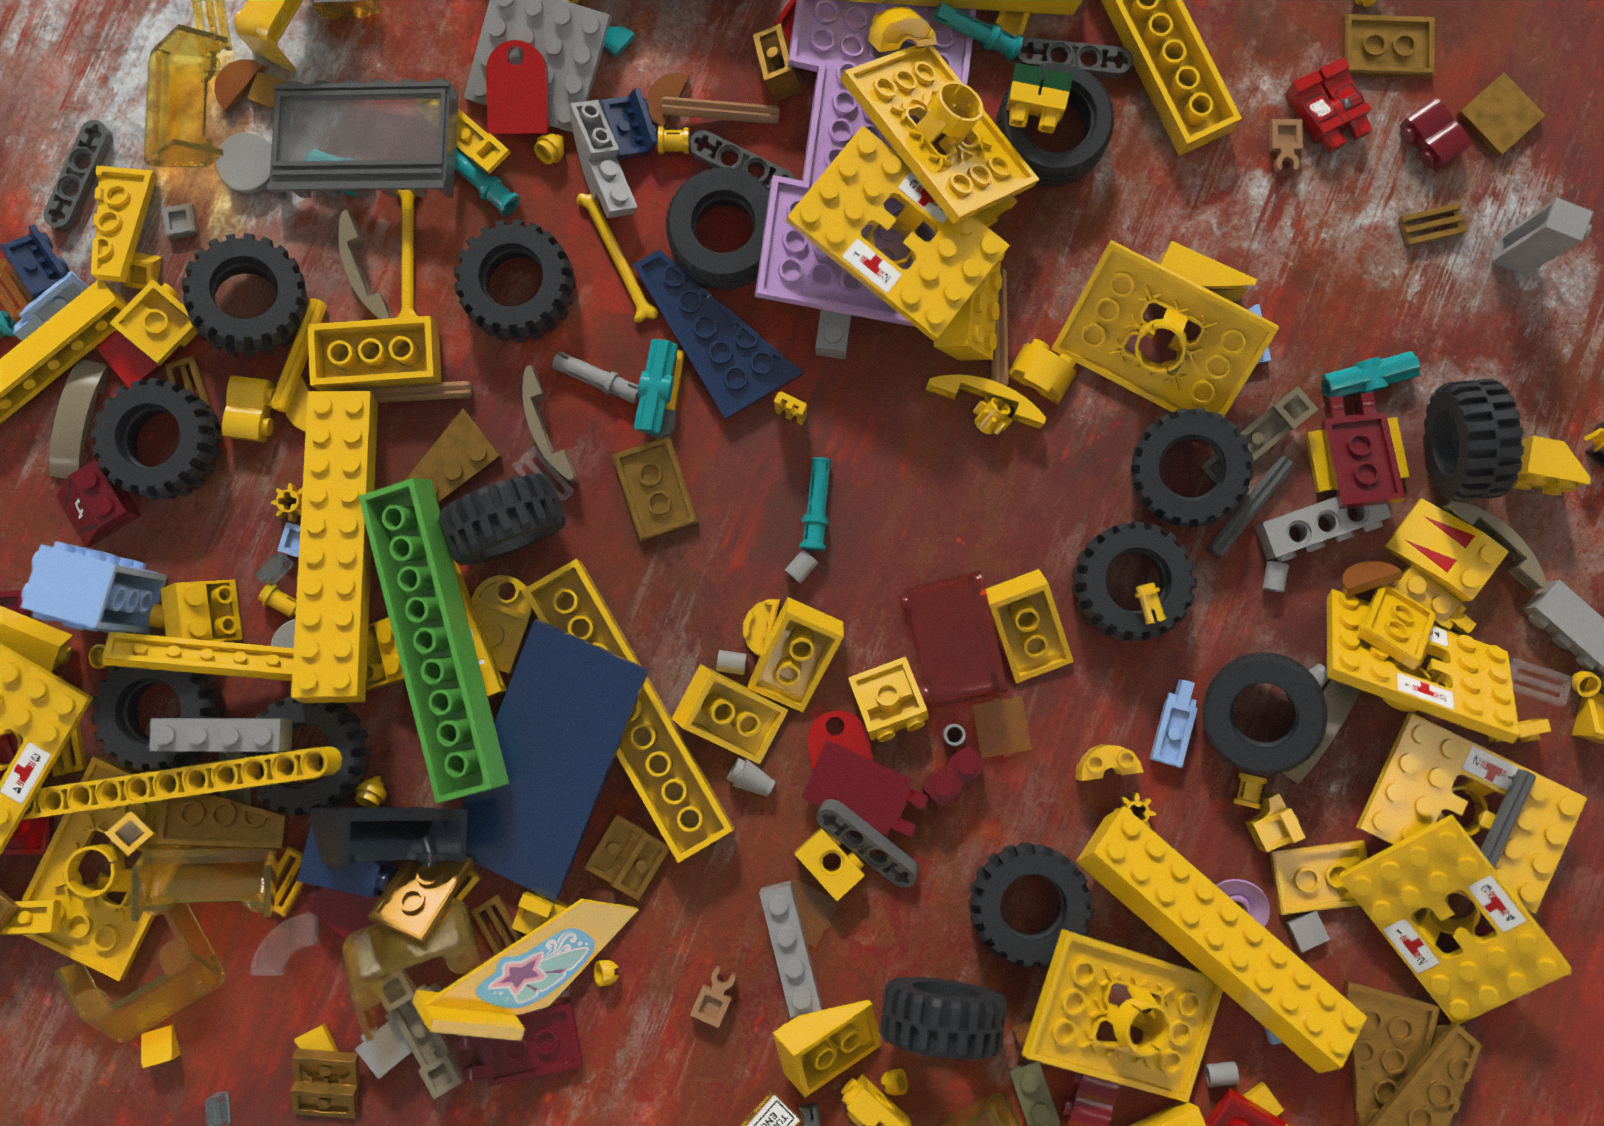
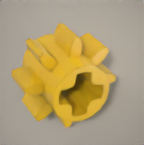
[973,397,1012,435]
[271,483,303,523]
[1114,792,1156,827]

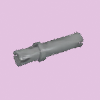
[552,351,639,404]

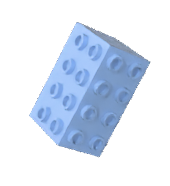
[21,541,168,634]

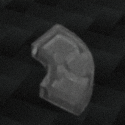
[250,912,319,976]

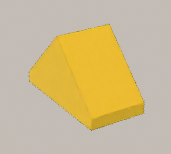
[1572,693,1604,744]

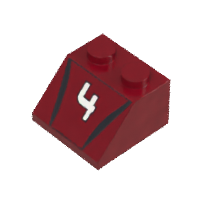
[56,459,141,547]

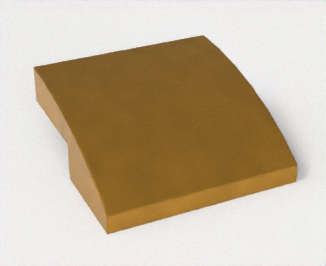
[583,812,670,901]
[290,1048,360,1119]

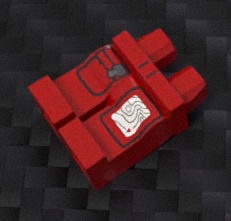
[1285,57,1372,154]

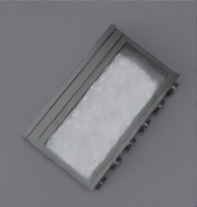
[267,78,459,200]

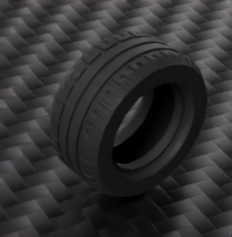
[995,62,1115,187]

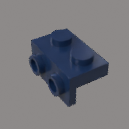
[599,88,658,160]
[0,224,70,300]

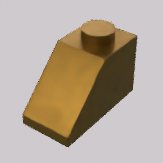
[753,24,804,102]

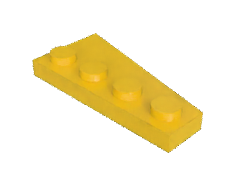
[91,165,158,283]

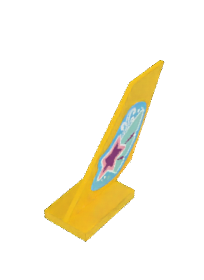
[412,899,639,1041]

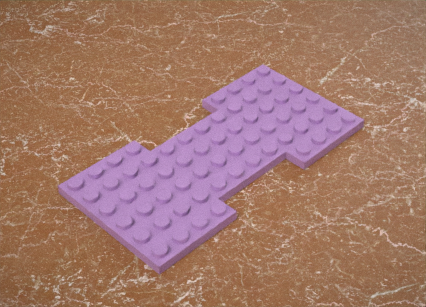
[755,0,976,327]

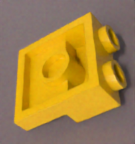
[110,279,197,366]
[848,657,929,742]
[841,1074,911,1126]

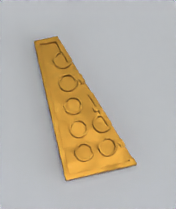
[1344,980,1440,1126]
[1367,1021,1482,1126]

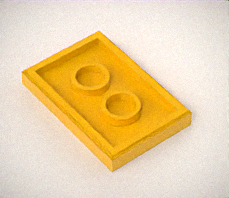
[1304,417,1409,493]
[1357,584,1436,671]
[1269,840,1367,915]

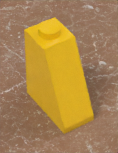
[0,606,73,672]

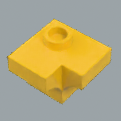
[1245,792,1306,852]
[511,890,571,934]

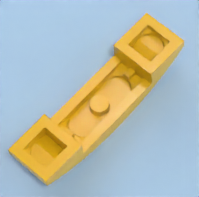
[413,99,511,174]
[926,375,1046,429]

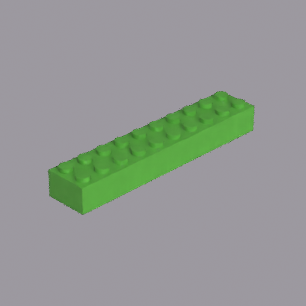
[359,478,509,803]

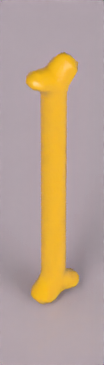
[396,190,419,318]
[577,193,658,323]

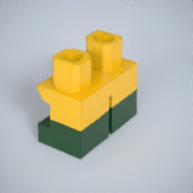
[1006,63,1074,134]

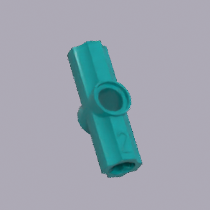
[634,339,678,435]
[1321,351,1420,399]

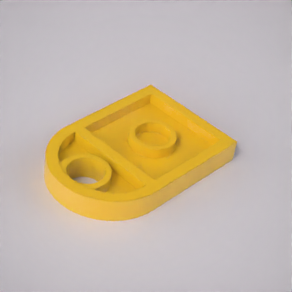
[471,575,534,674]

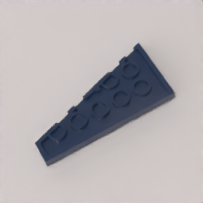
[633,250,804,420]

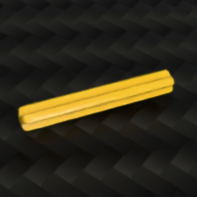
[270,298,327,413]

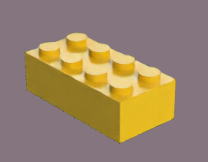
[934,252,1005,361]
[307,316,442,391]

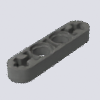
[1015,38,1133,79]
[43,120,113,232]
[689,130,796,189]
[816,799,919,887]

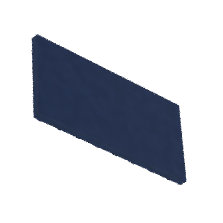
[461,620,649,901]

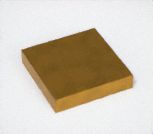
[1456,73,1546,158]

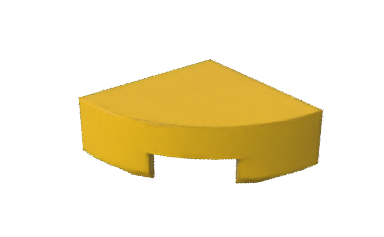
[294,1023,338,1052]

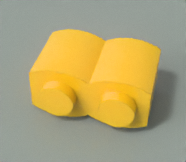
[222,375,276,443]

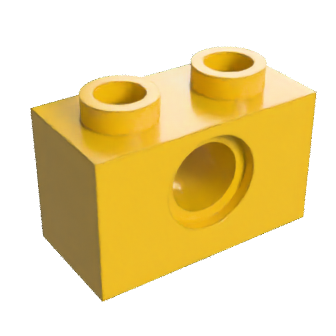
[794,827,865,901]

